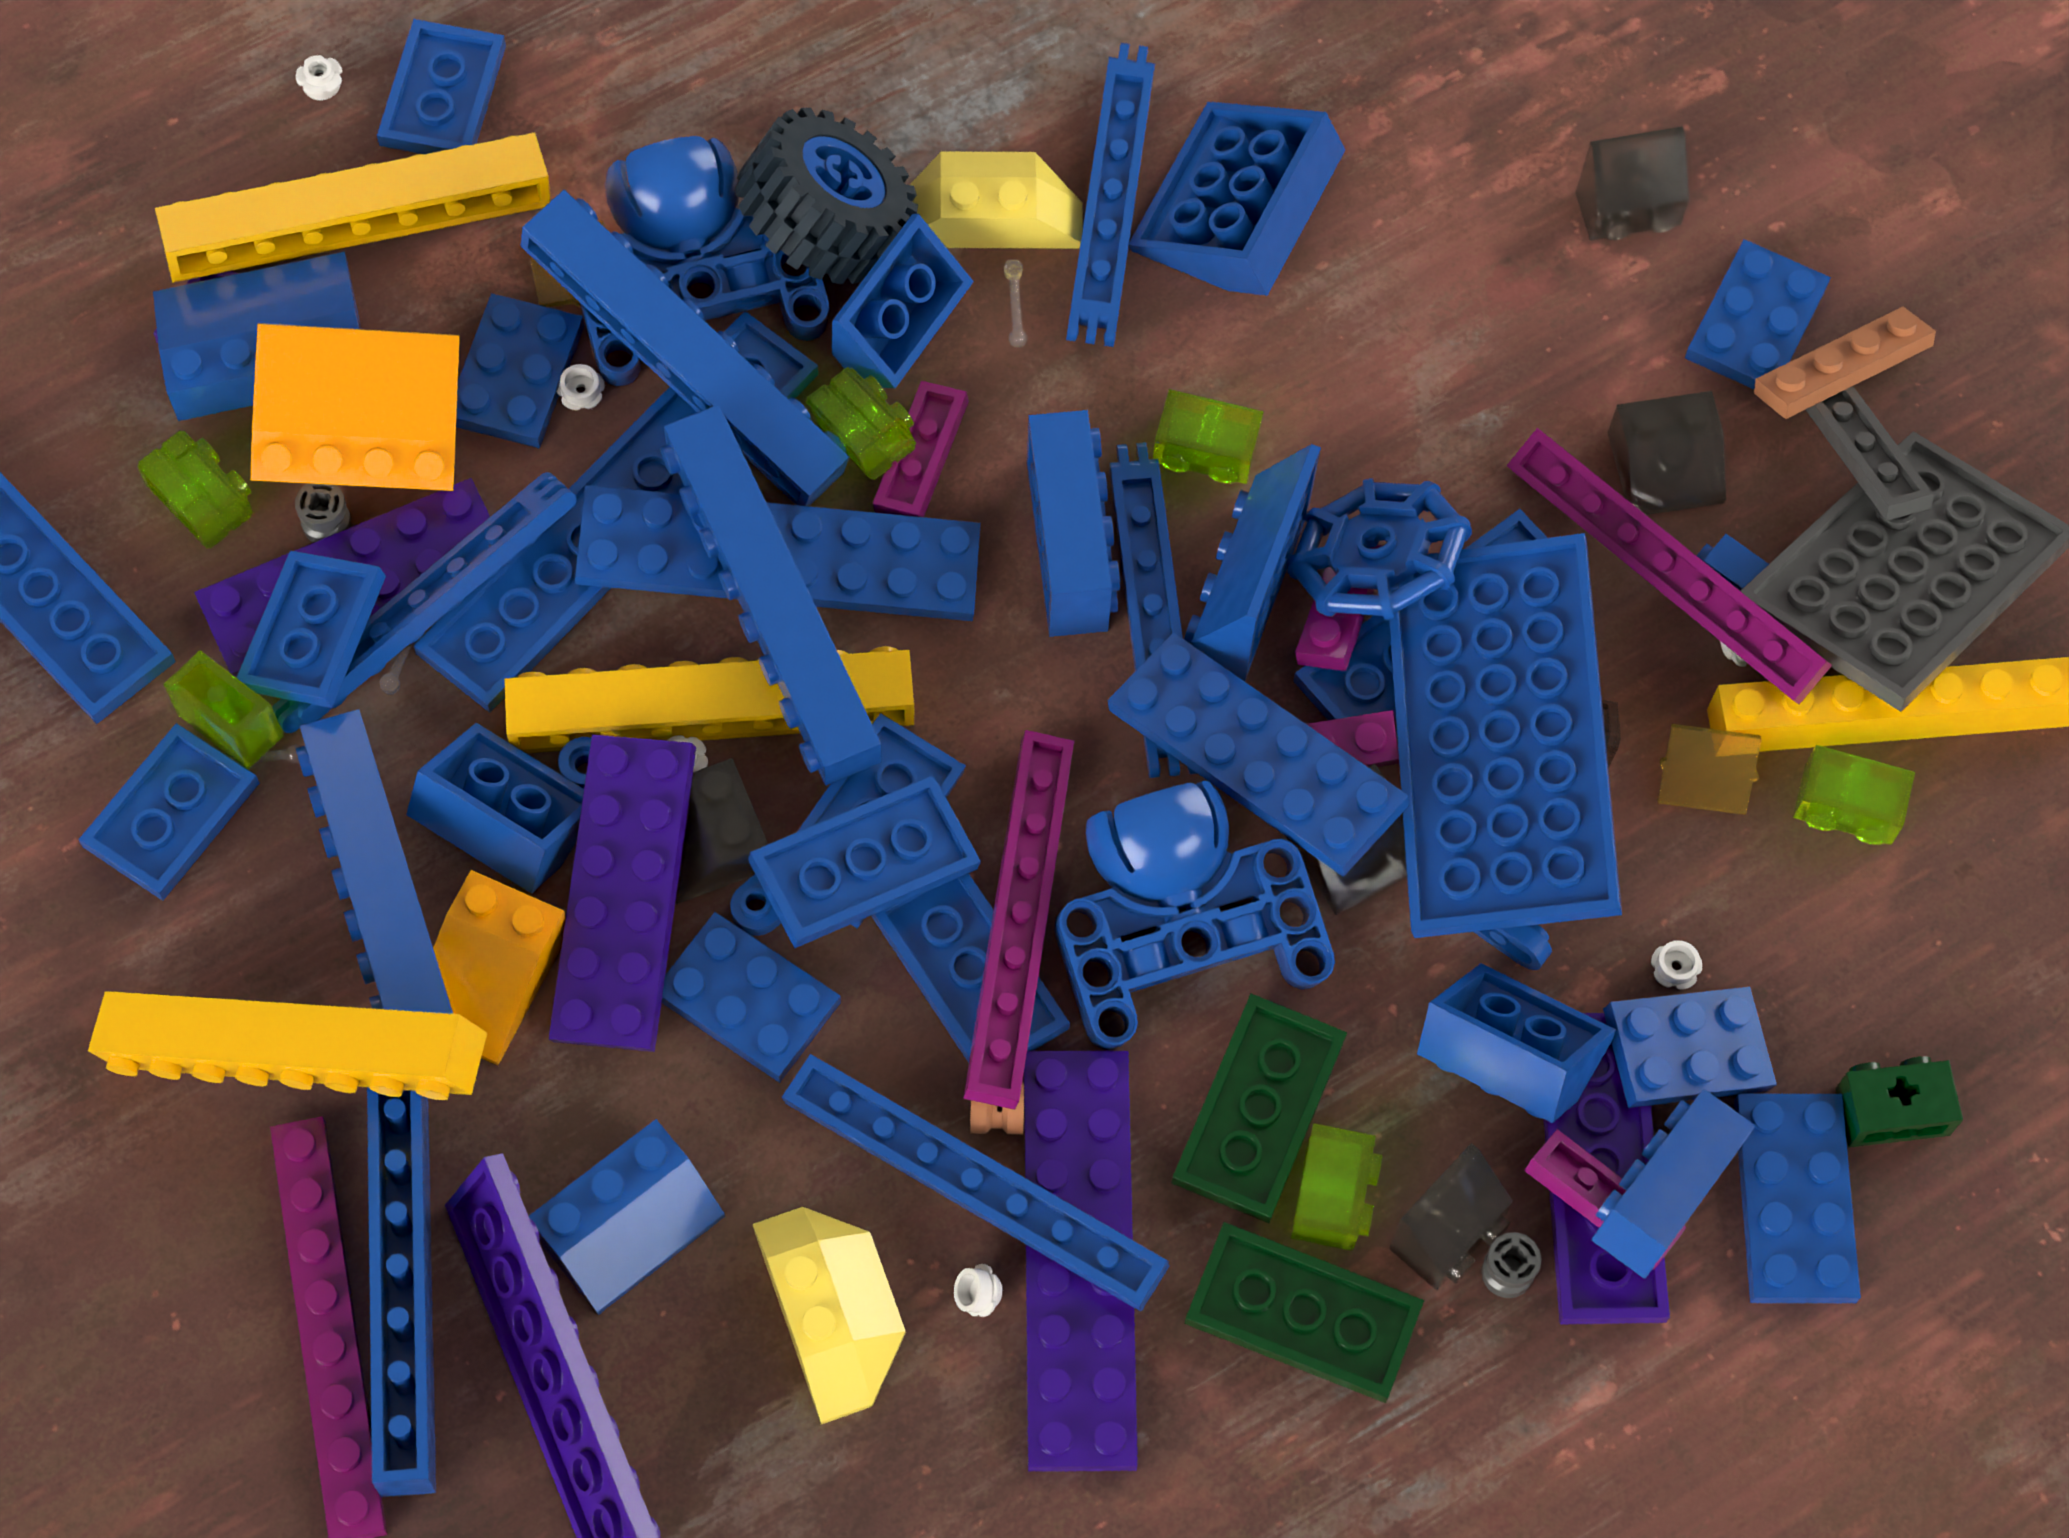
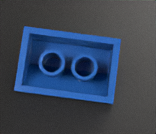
[832,214,974,388]
[406,723,584,894]
[1417,963,1616,1123]
[528,1119,725,1315]

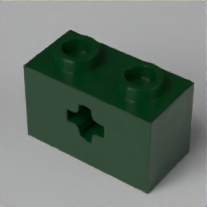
[1835,1056,1963,1148]

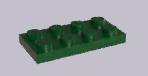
[1171,993,1348,1223]
[1184,1222,1424,1403]

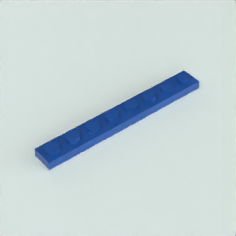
[782,1054,1169,1312]

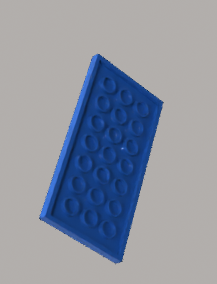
[1389,533,1622,938]

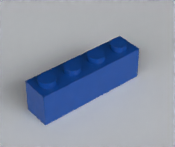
[1591,1088,1756,1279]

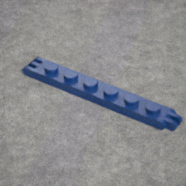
[1066,43,1155,347]
[1109,442,1198,778]
[270,472,577,733]

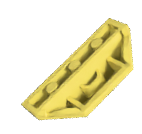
[910,151,1083,249]
[752,1207,905,1424]

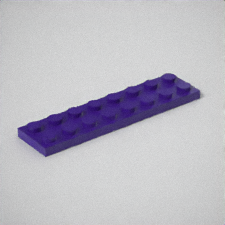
[1024,1051,1138,1471]
[445,1153,660,1538]

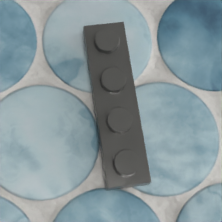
[1806,386,1934,521]

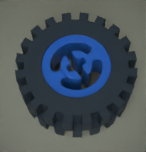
[735,108,918,284]

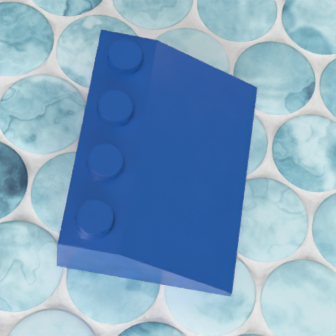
[1129,102,1346,296]
[153,252,361,421]
[1184,444,1321,682]

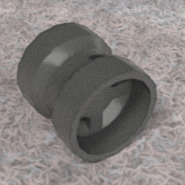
[295,483,352,543]
[1481,1232,1542,1298]

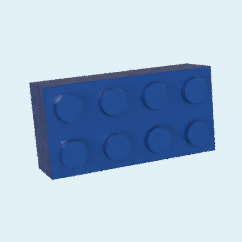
[1027,410,1120,637]

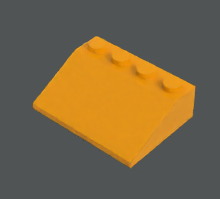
[250,323,459,491]

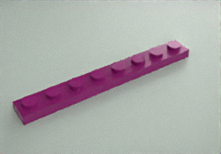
[1506,428,1832,704]
[963,730,1074,1110]
[270,1116,387,1538]

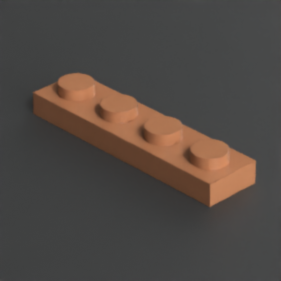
[1754,306,1936,419]

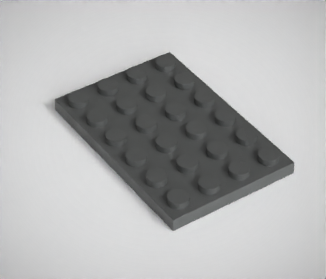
[1741,431,2069,712]

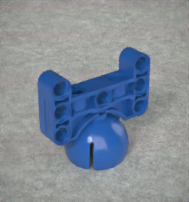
[580,136,829,386]
[1054,781,1335,1050]

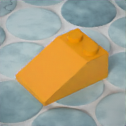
[433,870,566,1066]

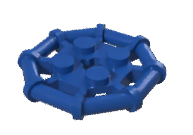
[1287,477,1472,621]

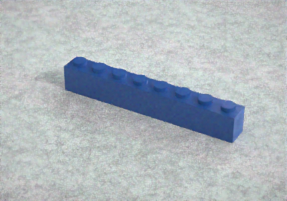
[520,190,849,506]
[660,404,882,786]
[295,709,453,1014]
[367,1087,436,1497]

